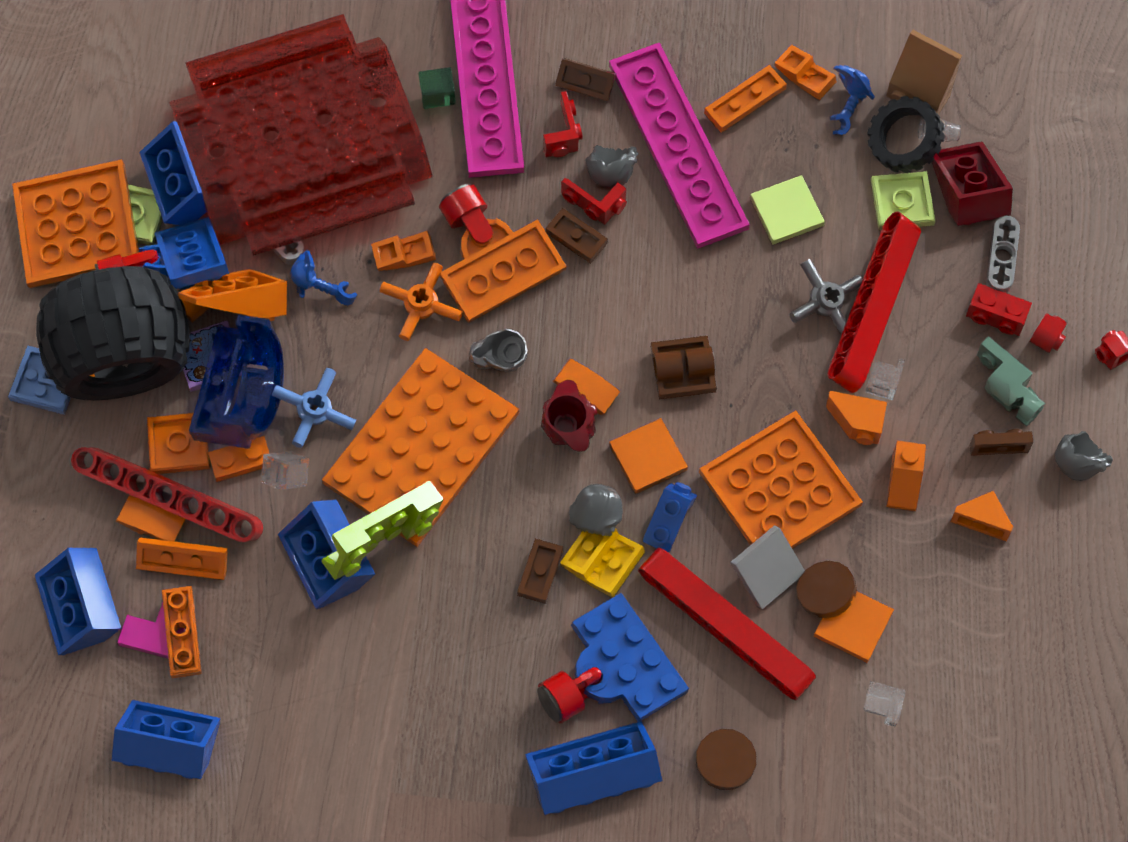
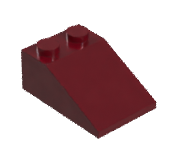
[932,141,1013,226]

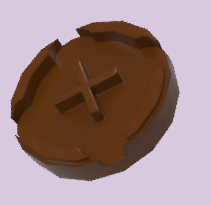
[797,561,857,618]
[696,729,756,790]

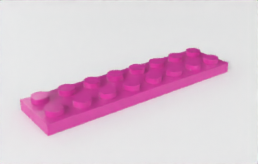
[450,0,524,178]
[609,42,750,249]

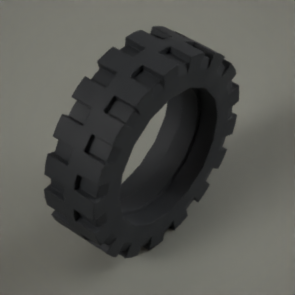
[867,96,945,173]

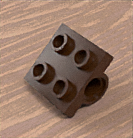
[650,336,717,400]

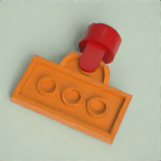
[439,184,567,323]

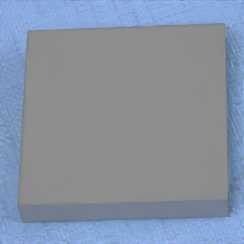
[730,525,805,609]

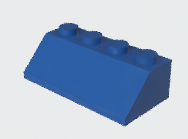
[525,721,663,815]

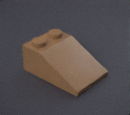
[886,30,962,115]

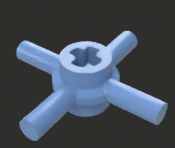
[272,368,356,448]

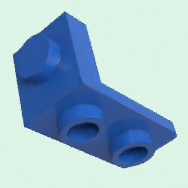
[643,482,697,552]

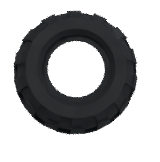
[36,266,190,401]

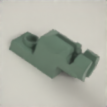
[977,336,1046,426]

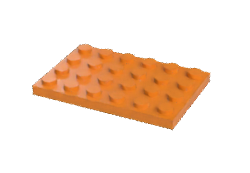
[322,348,519,547]

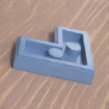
[8,346,71,415]

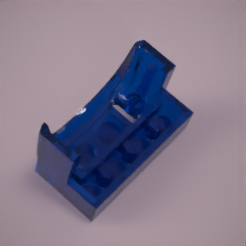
[189,315,284,449]

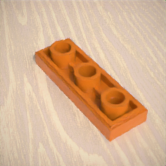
[162,586,202,679]

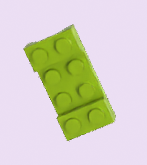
[321,481,444,580]

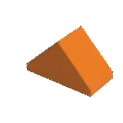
[950,491,1013,542]

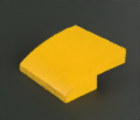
[560,528,645,598]

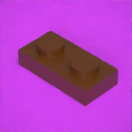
[555,58,616,101]
[545,208,608,264]
[969,429,1033,456]
[517,538,563,604]

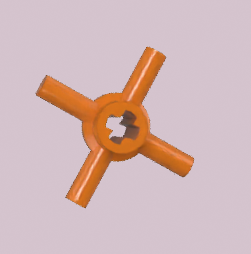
[379,263,463,341]

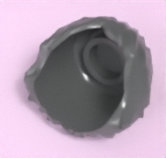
[585,145,639,188]
[1055,431,1113,481]
[569,484,623,536]

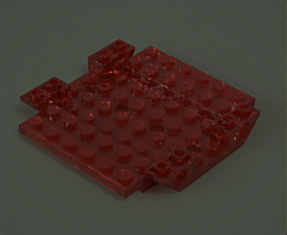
[169,14,433,256]

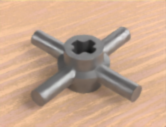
[789,259,863,335]

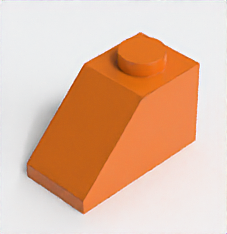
[826,391,887,445]
[886,440,926,511]

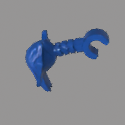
[830,65,875,135]
[290,250,357,305]

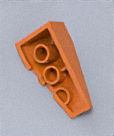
[178,269,287,322]

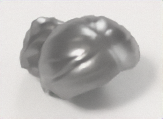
[469,329,527,371]

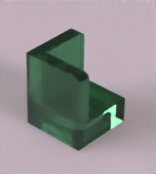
[418,67,456,109]

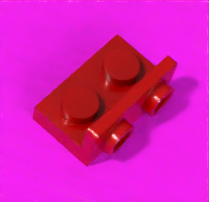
[966,283,1032,336]

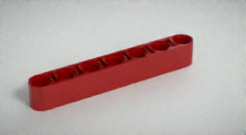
[827,211,921,393]
[71,447,263,542]
[638,547,816,701]

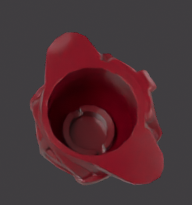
[541,380,598,452]

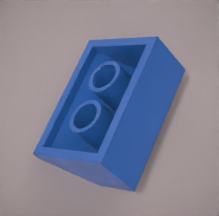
[139,121,207,225]
[278,500,375,609]
[35,548,122,655]
[111,700,220,779]

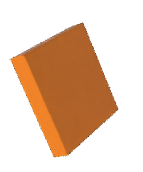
[147,412,210,474]
[609,418,688,494]
[813,591,894,663]

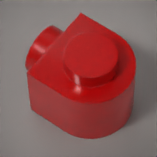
[1029,313,1067,353]
[1095,330,1128,370]

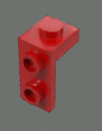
[543,91,583,157]
[561,178,627,225]

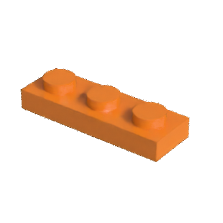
[704,65,787,133]
[136,537,228,580]

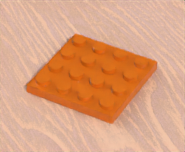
[12,159,139,288]
[699,410,863,549]

